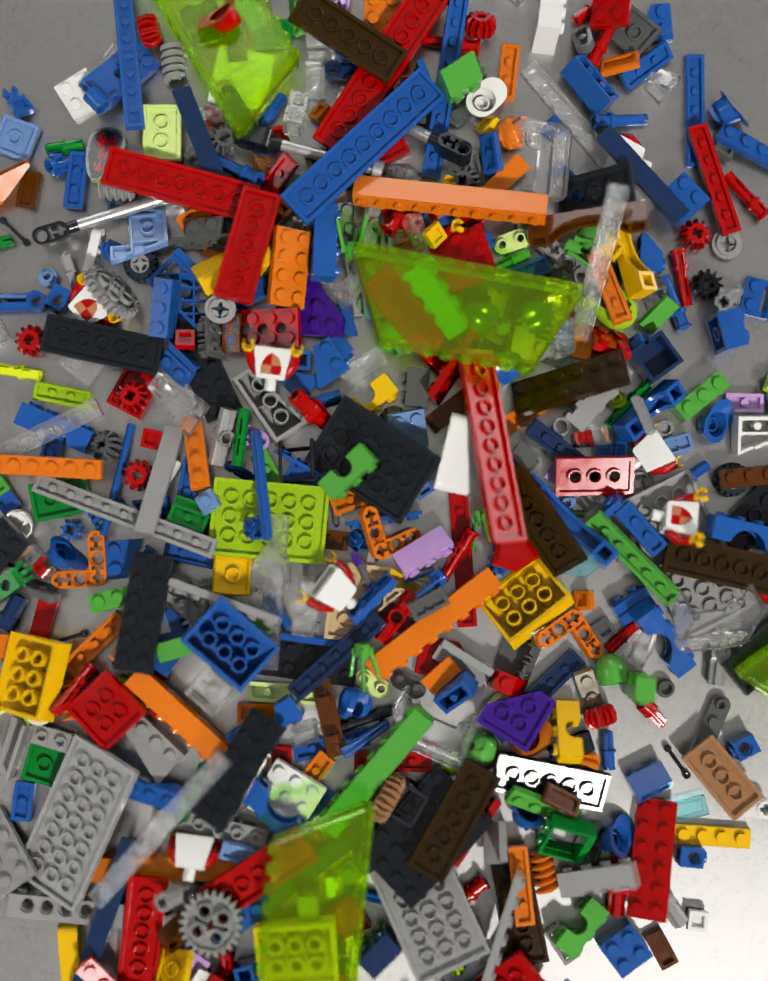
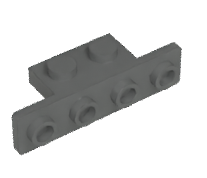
[168,216,230,251]

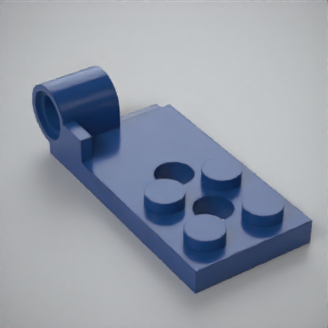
[79,39,162,114]

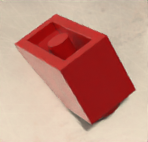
[486,667,528,697]

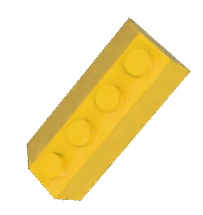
[190,247,271,299]

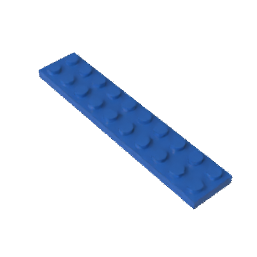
[280,67,446,226]

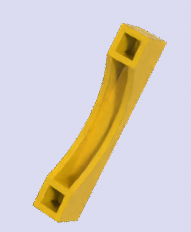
[608,182,657,299]

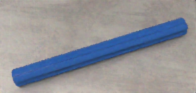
[250,430,273,540]

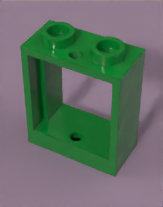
[535,812,597,865]

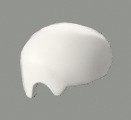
[5,509,33,538]

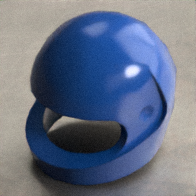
[338,686,373,719]

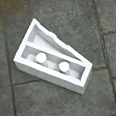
[531,0,567,56]

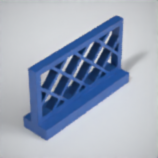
[146,247,226,334]

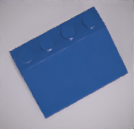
[181,596,280,693]

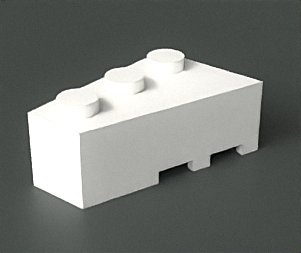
[731,415,768,455]

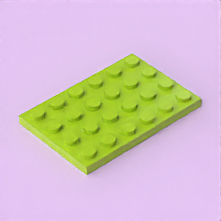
[209,477,329,565]

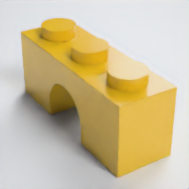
[351,372,399,414]
[551,700,584,764]

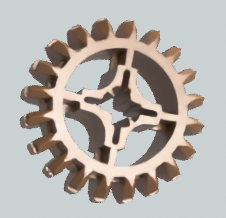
[367,771,406,824]

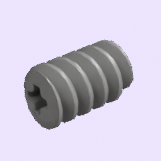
[159,41,186,86]
[96,181,138,203]

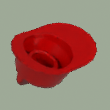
[197,0,242,33]

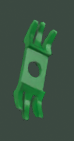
[0,560,34,602]

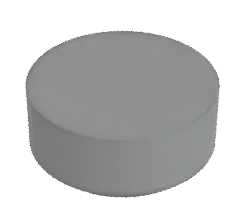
[656,419,674,439]

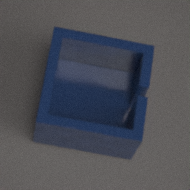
[629,330,684,385]
[357,921,402,979]

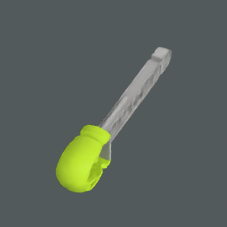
[509,222,638,331]

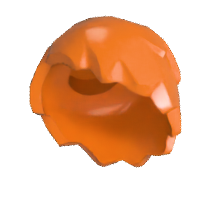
[497,116,523,150]

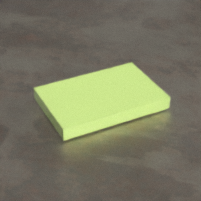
[142,104,182,163]

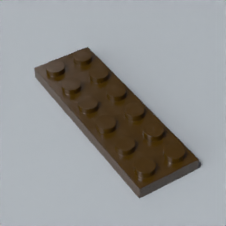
[288,0,408,85]
[511,348,631,419]
[514,461,588,578]
[660,538,768,596]
[408,758,501,885]
[490,851,550,965]

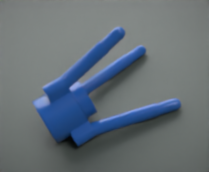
[403,567,448,598]

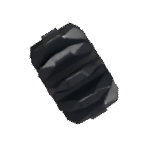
[689,269,724,302]

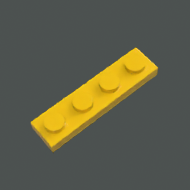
[674,822,751,849]

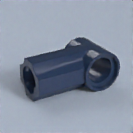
[325,60,358,84]
[0,592,29,633]

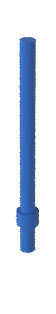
[100,423,135,536]

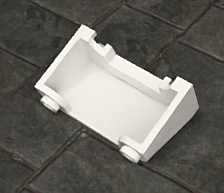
[433,412,482,499]

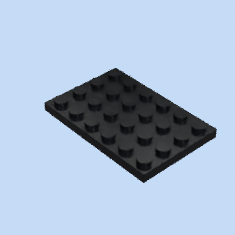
[304,395,442,524]
[356,765,494,909]

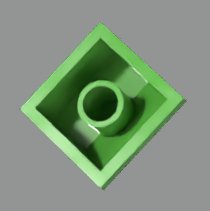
[437,50,483,105]

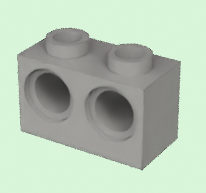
[30,722,80,753]

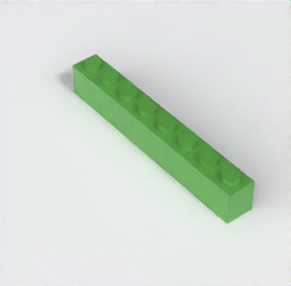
[317,703,435,838]

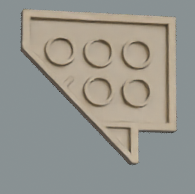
[324,562,405,640]

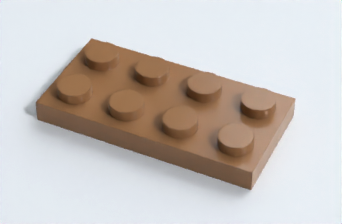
[681,734,764,821]

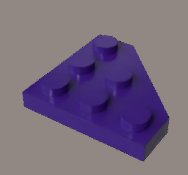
[301,278,346,338]
[476,691,557,752]

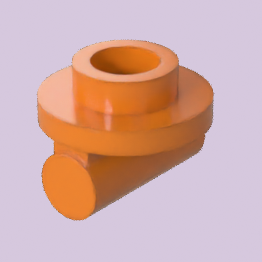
[579,752,600,771]

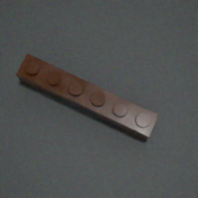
[528,200,649,248]

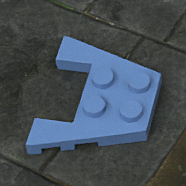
[107,201,169,265]

